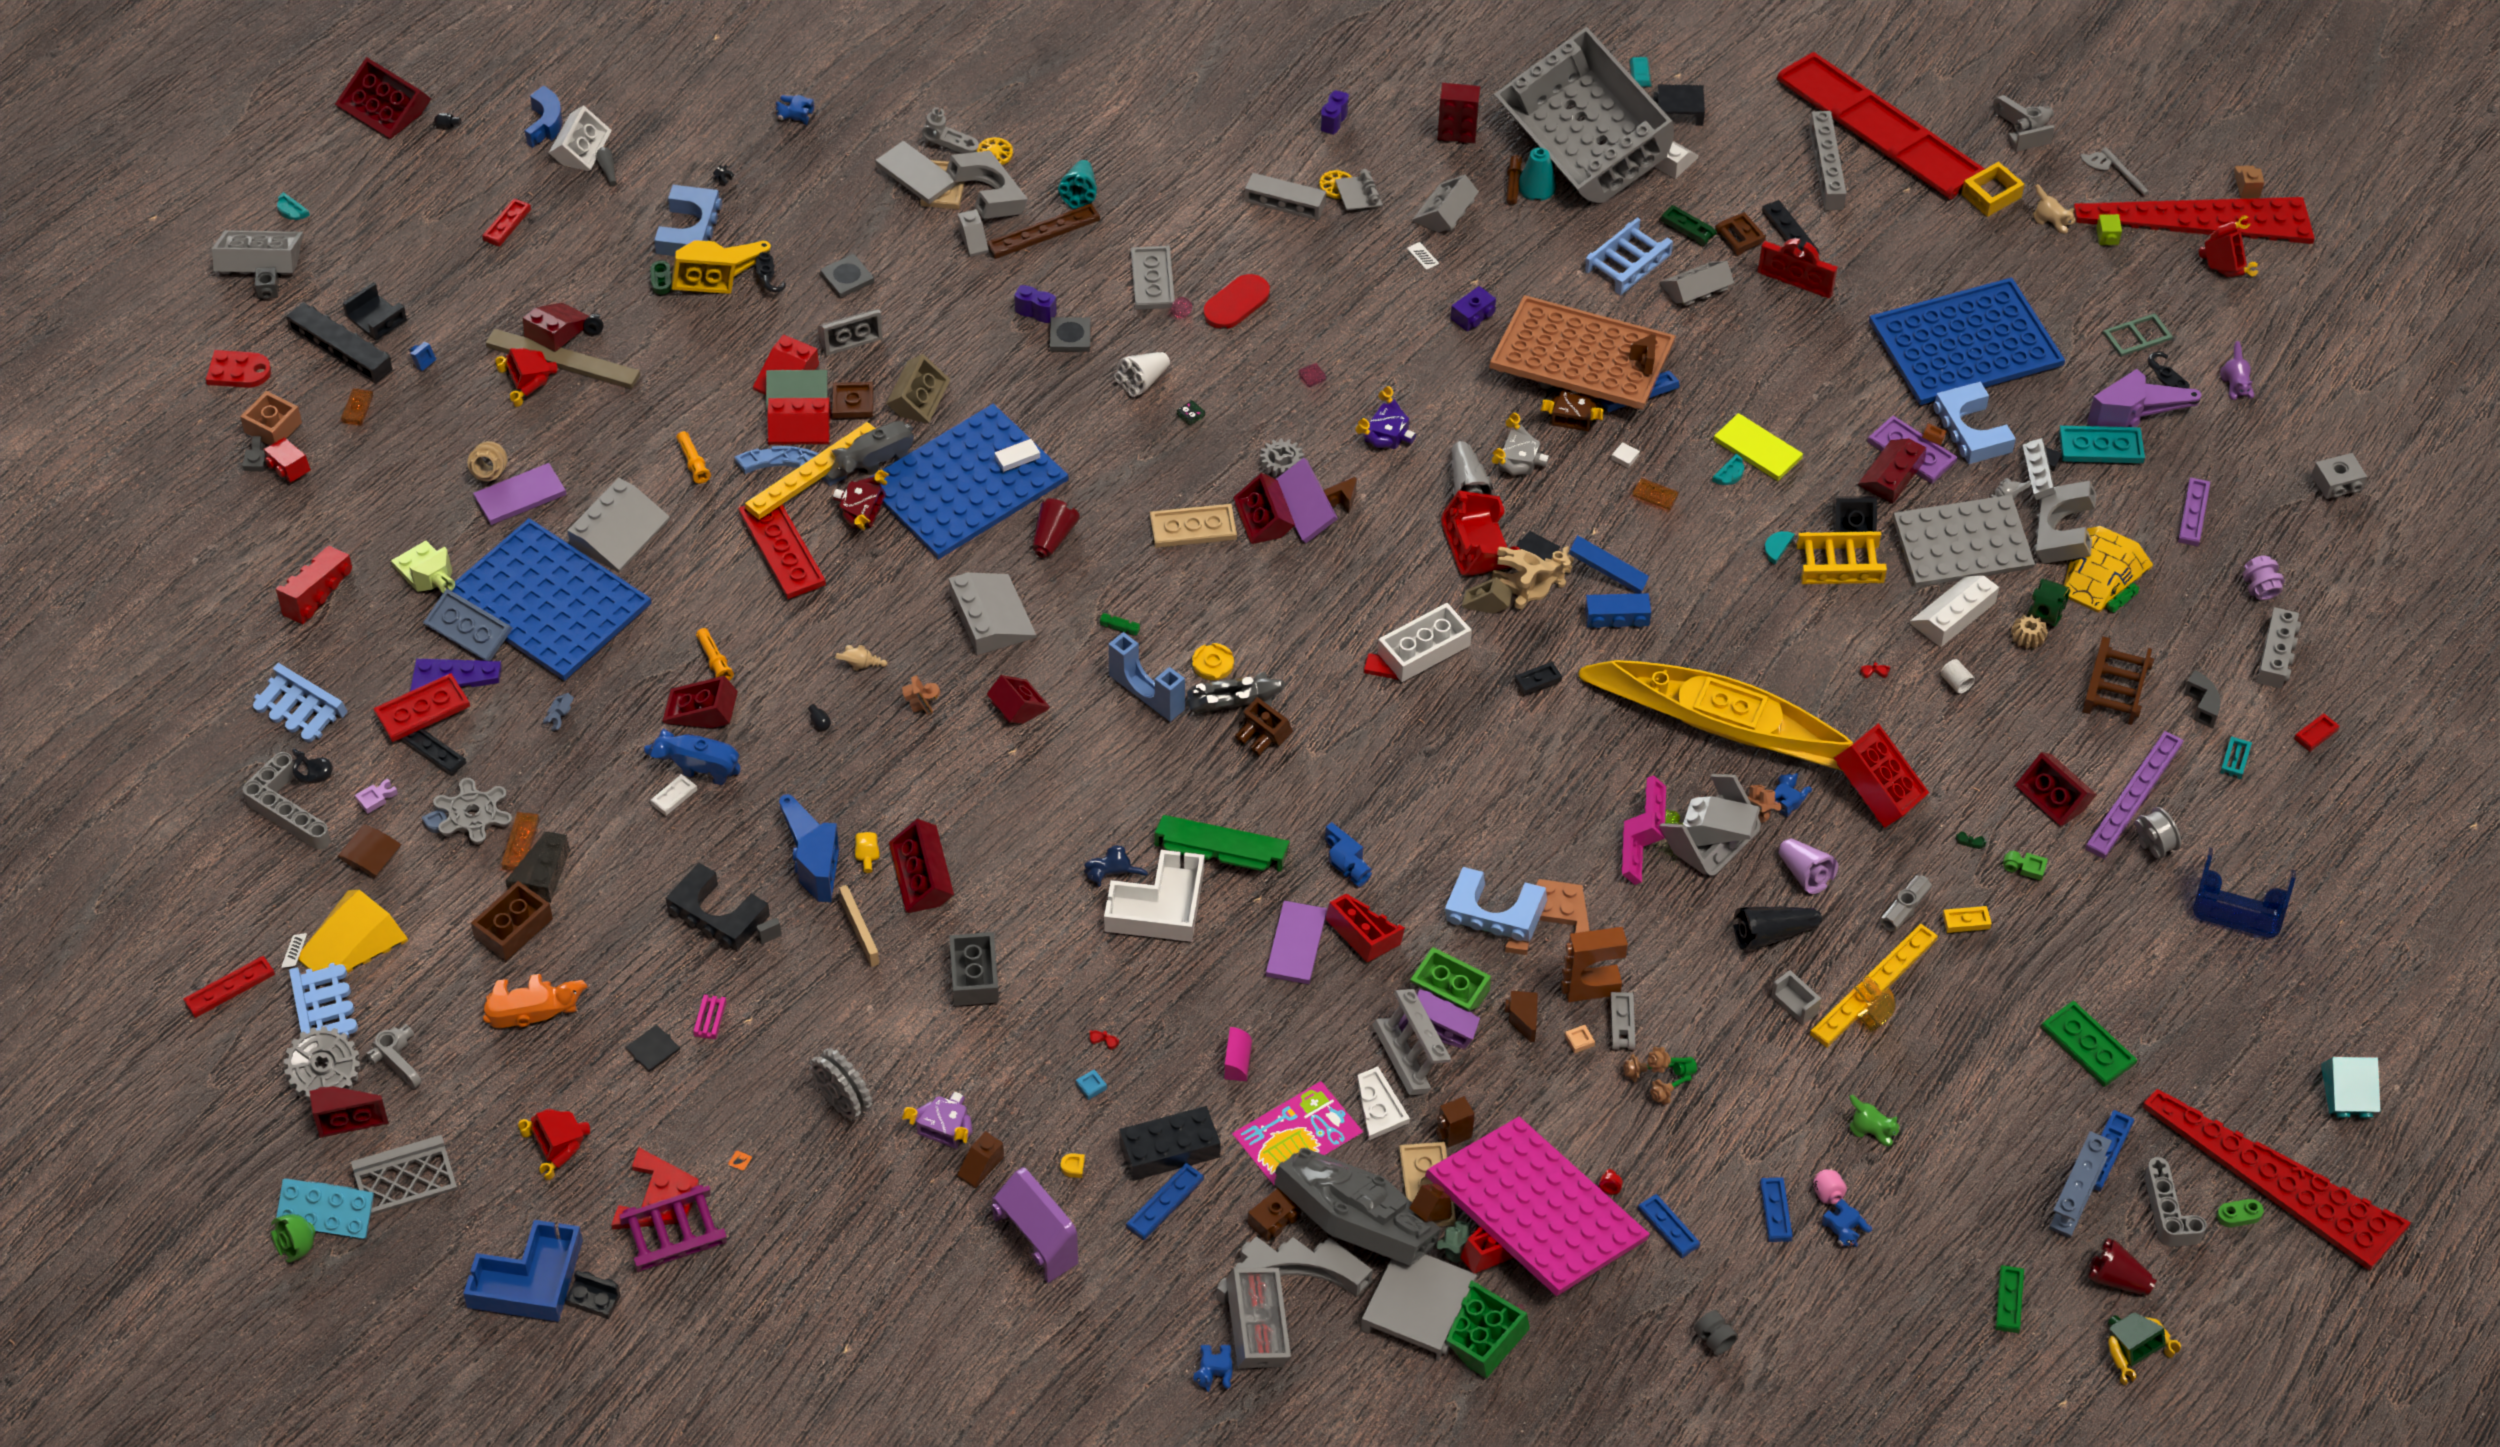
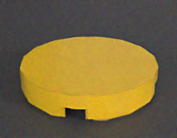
[1192,643,1234,680]

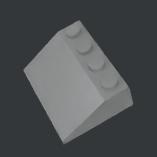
[212,230,303,275]
[567,478,670,573]
[949,572,1037,655]

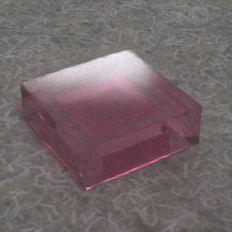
[1299,363,1326,387]

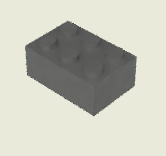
[949,932,999,1006]

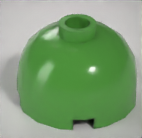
[271,1214,315,1262]

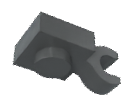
[242,436,266,471]

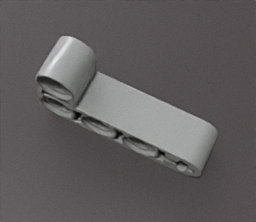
[2145,1157,2207,1246]

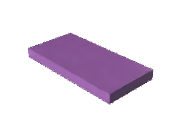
[1867,416,1957,484]
[1276,458,1338,543]
[473,463,566,525]
[1266,901,1327,984]

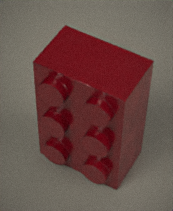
[1437,83,1480,143]

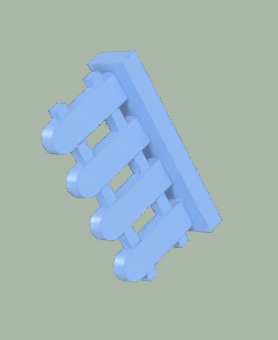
[253,663,348,742]
[289,963,358,1038]

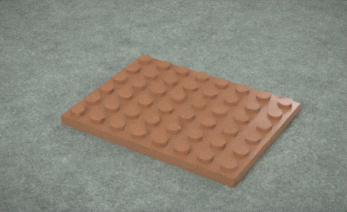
[1489,295,1676,410]

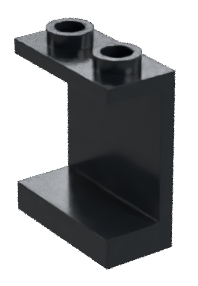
[1653,84,1705,126]
[343,282,407,341]

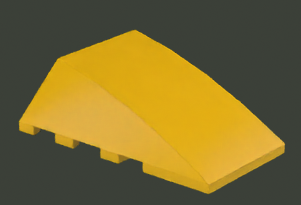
[298,890,408,984]

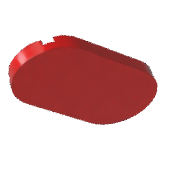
[1204,274,1270,329]

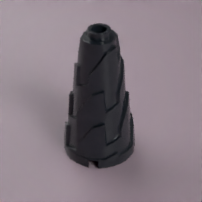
[1733,906,1822,951]

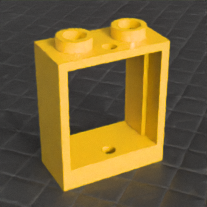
[1961,162,2025,217]

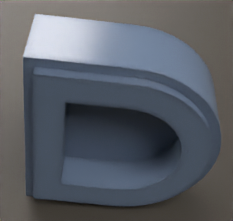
[422,810,447,833]

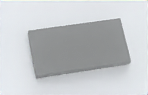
[875,141,957,204]
[1131,246,1175,310]

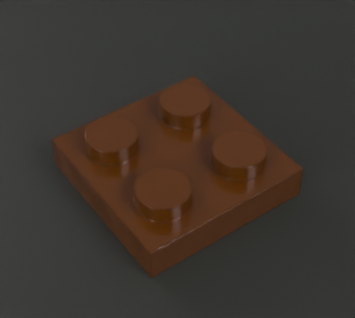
[832,382,874,418]

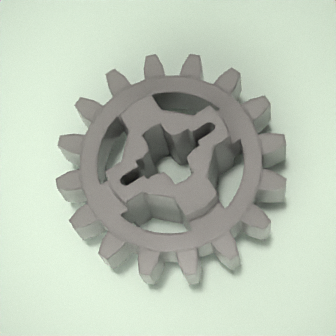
[1260,438,1304,477]

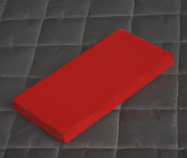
[373,673,470,742]

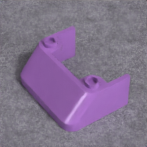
[991,1167,1078,1283]

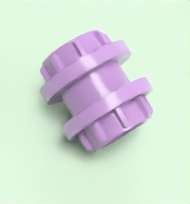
[2242,556,2285,600]

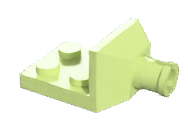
[391,541,455,593]

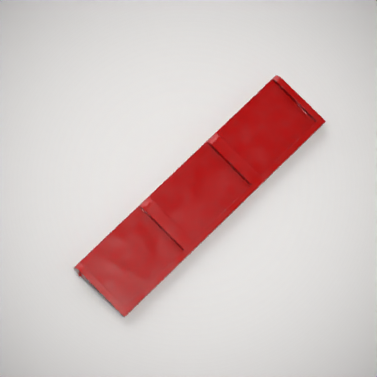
[1777,52,1985,200]

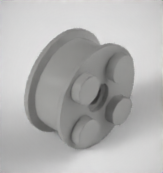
[2135,807,2182,859]

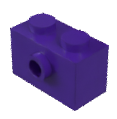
[1450,286,1496,332]

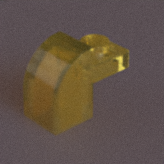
[1854,976,1895,1032]

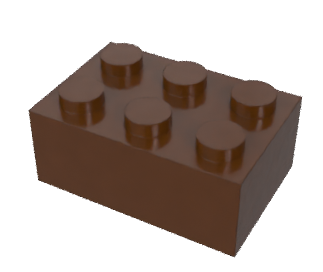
[471,881,553,961]

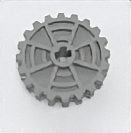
[284,1026,360,1102]
[809,1048,873,1121]

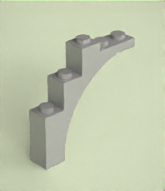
[1217,1236,1372,1305]

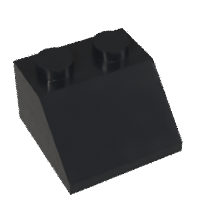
[1832,496,1877,532]

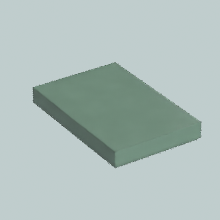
[766,370,828,411]

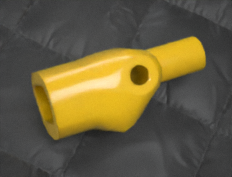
[855,832,879,873]

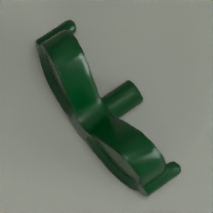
[1955,831,1987,849]

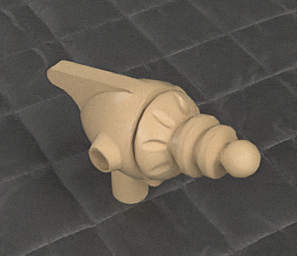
[835,645,887,671]

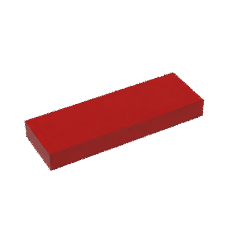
[482,198,531,247]

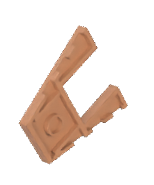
[1505,879,1593,965]

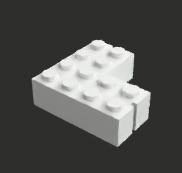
[1104,850,1204,942]

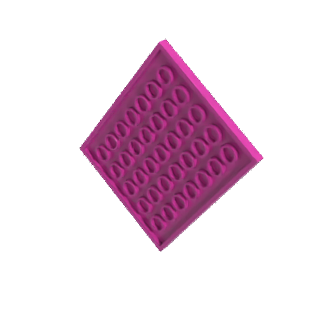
[1425,1116,1650,1296]

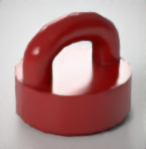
[1599,1169,1623,1195]

